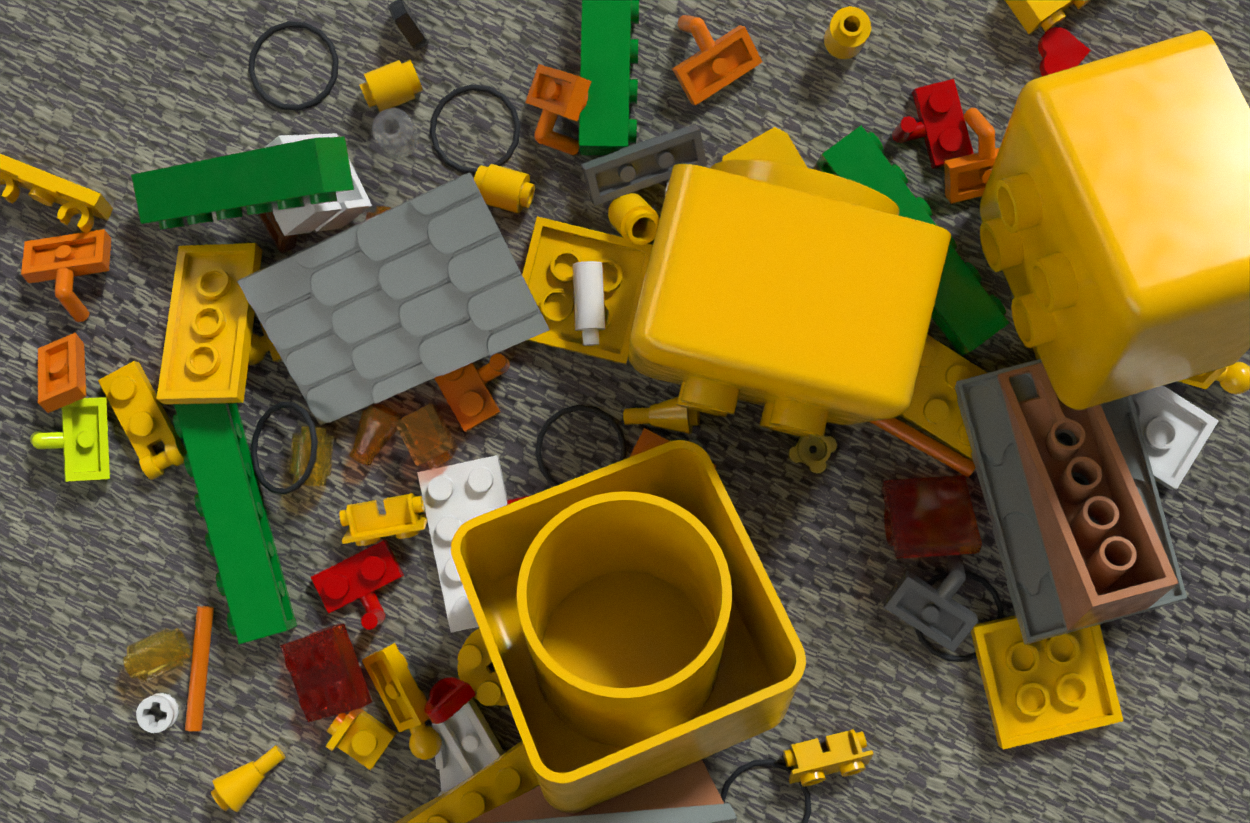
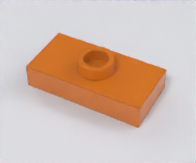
[38,333,86,413]

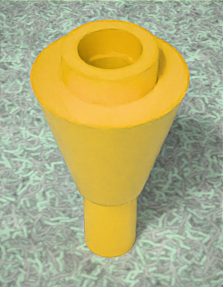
[623,397,700,434]
[211,745,286,812]

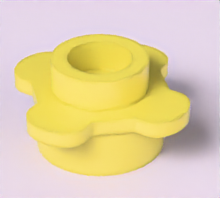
[789,434,837,473]

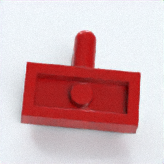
[892,79,974,169]
[311,540,404,630]

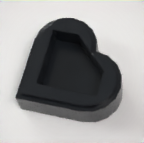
[388,0,430,50]

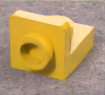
[325,706,397,771]

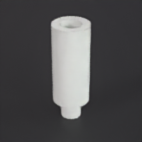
[573,261,605,346]

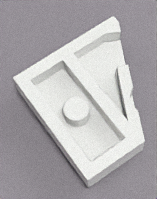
[432,698,505,796]

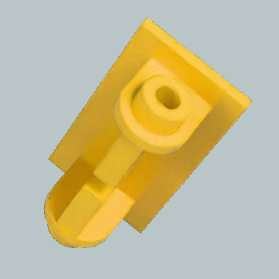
[339,493,427,546]
[783,729,873,787]

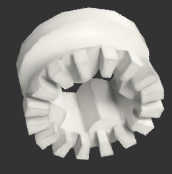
[136,693,179,733]

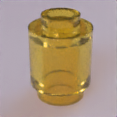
[289,426,334,486]
[123,628,191,683]

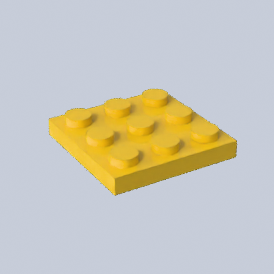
[522,216,653,365]
[971,615,1123,750]

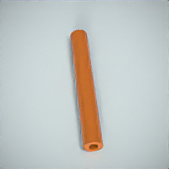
[870,417,975,477]
[185,606,214,731]

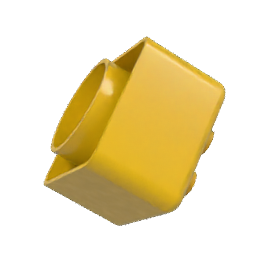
[980,30,1250,410]
[628,160,951,438]
[451,440,806,813]

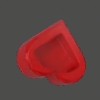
[1037,27,1091,76]
[424,677,476,724]

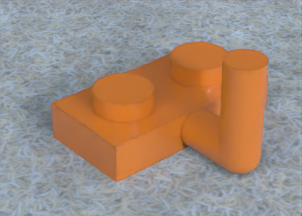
[672,15,763,106]
[525,64,591,156]
[944,108,1000,204]
[21,229,111,322]
[434,353,510,432]

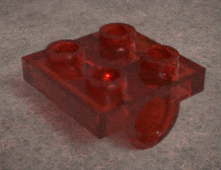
[882,475,982,559]
[280,623,372,723]

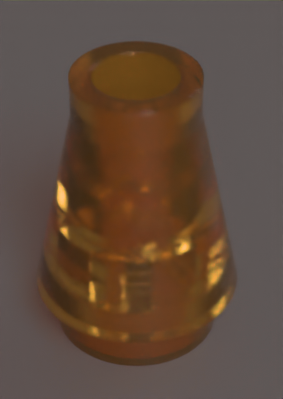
[349,403,400,466]

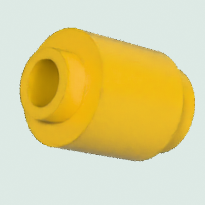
[824,6,871,59]
[359,60,423,112]
[474,164,535,214]
[608,192,659,245]

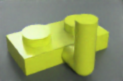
[30,397,110,482]

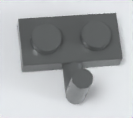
[884,554,978,652]

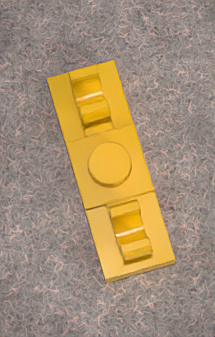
[0,154,113,233]

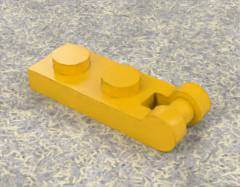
[98,361,187,480]

